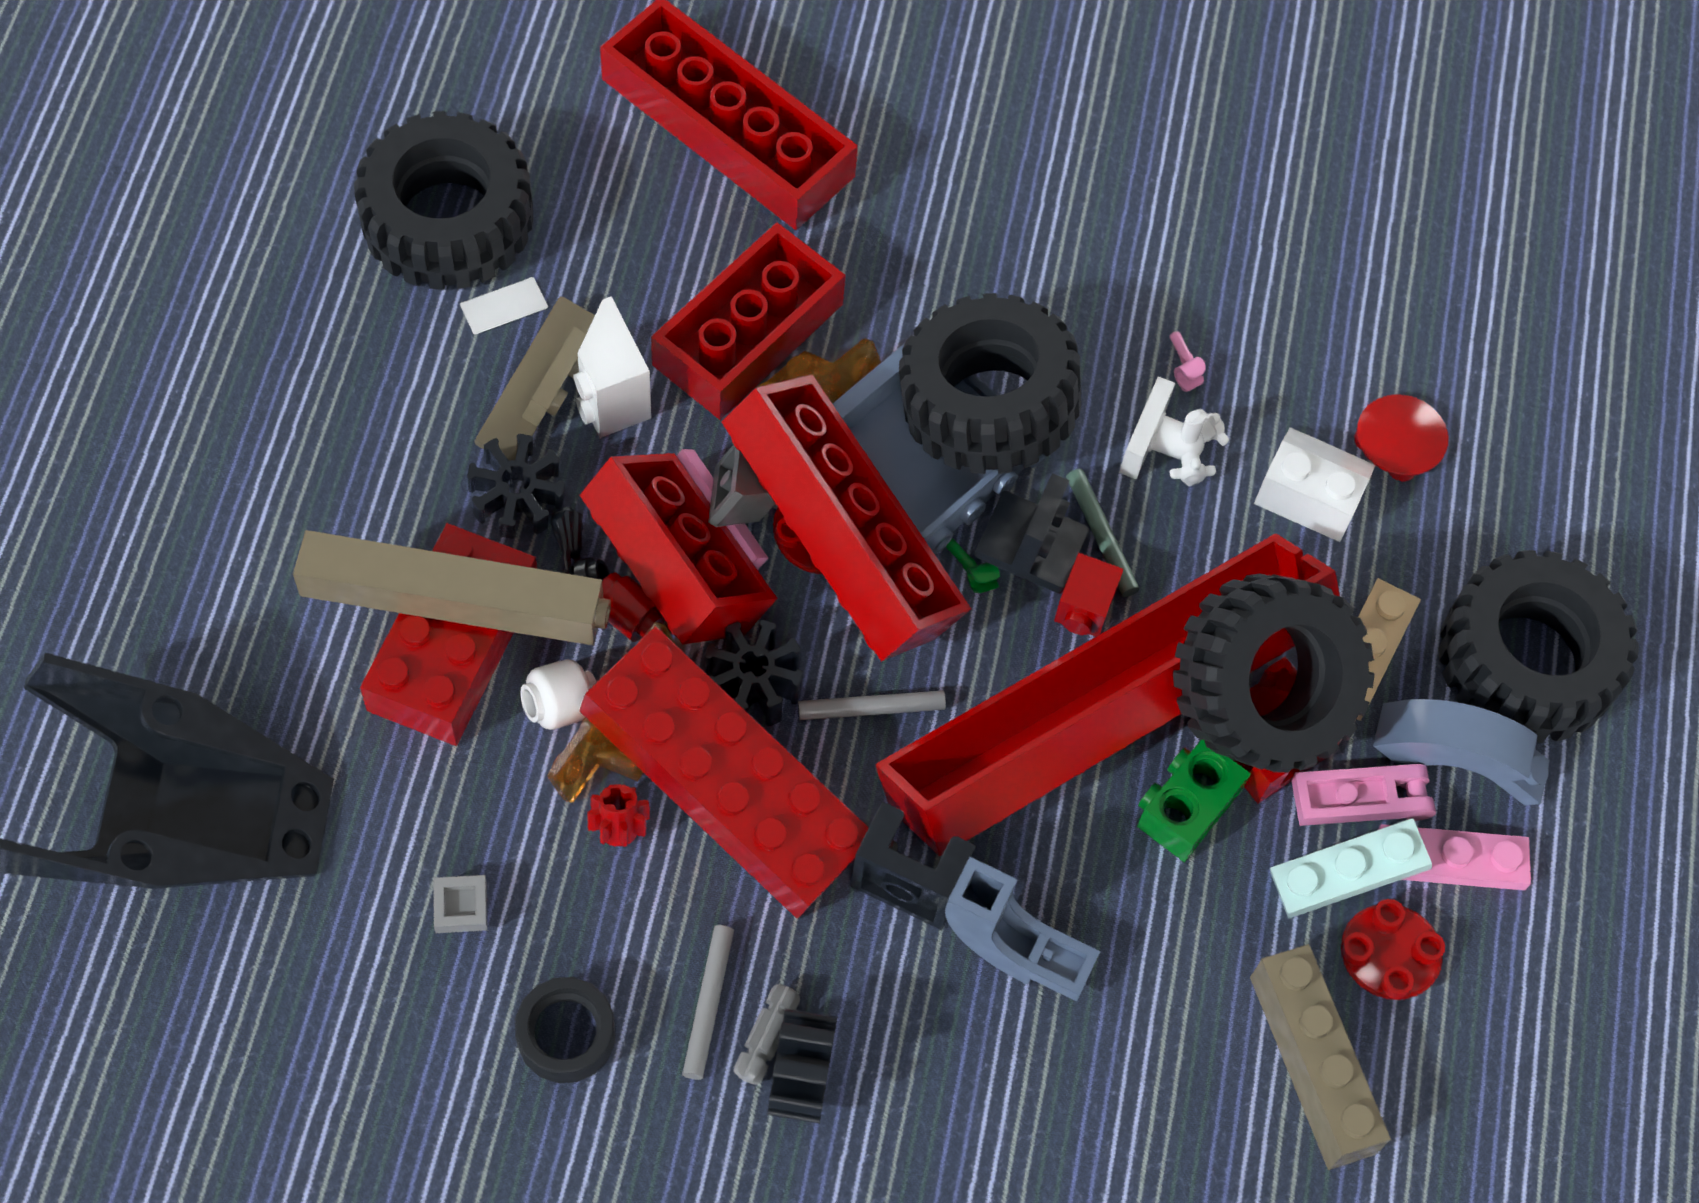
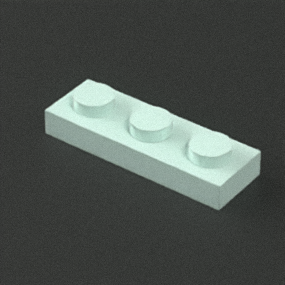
[1270,818,1432,919]

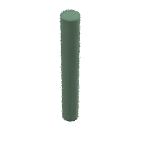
[1066,469,1140,597]

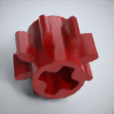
[587,784,650,847]

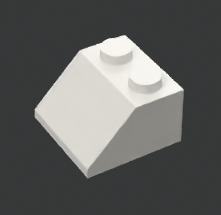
[573,297,651,438]
[1254,427,1375,542]

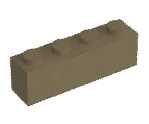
[1250,944,1391,1170]

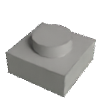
[434,875,488,933]

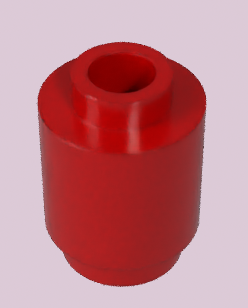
[602,572,665,642]

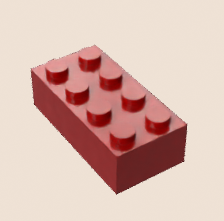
[651,222,846,420]
[579,453,778,645]
[360,523,537,747]

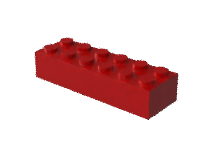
[600,0,858,230]
[721,374,971,662]
[579,626,869,919]

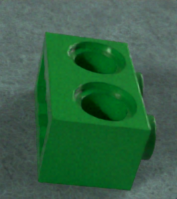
[1137,739,1251,863]

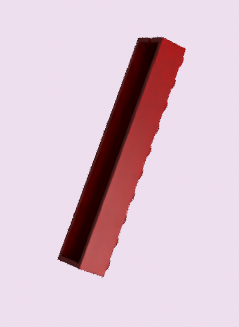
[875,533,1340,857]

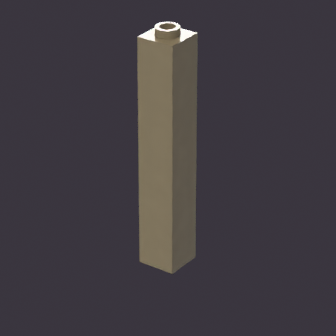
[293,530,611,646]

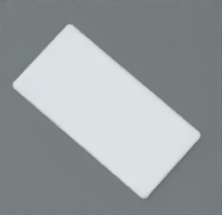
[460,277,548,335]

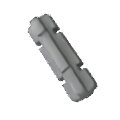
[734,984,800,1085]

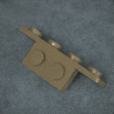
[475,296,595,461]

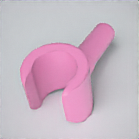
[1170,331,1205,392]

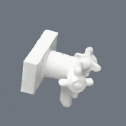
[1119,376,1229,486]

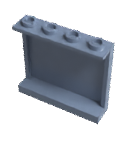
[833,343,1046,554]

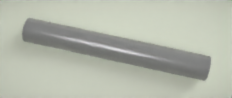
[798,690,946,720]
[682,925,734,1080]

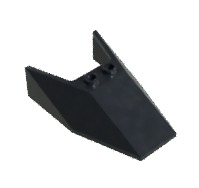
[0,652,334,889]

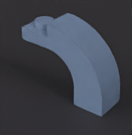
[1373,699,1550,806]
[945,857,1100,1002]

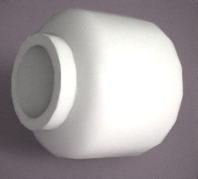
[520,659,596,730]

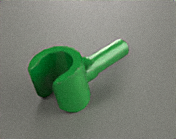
[946,538,1000,594]

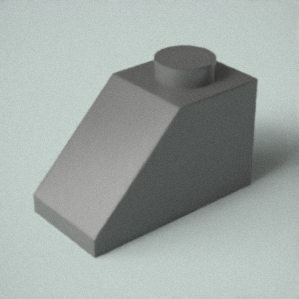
[708,444,778,527]

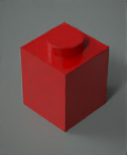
[1054,552,1124,637]

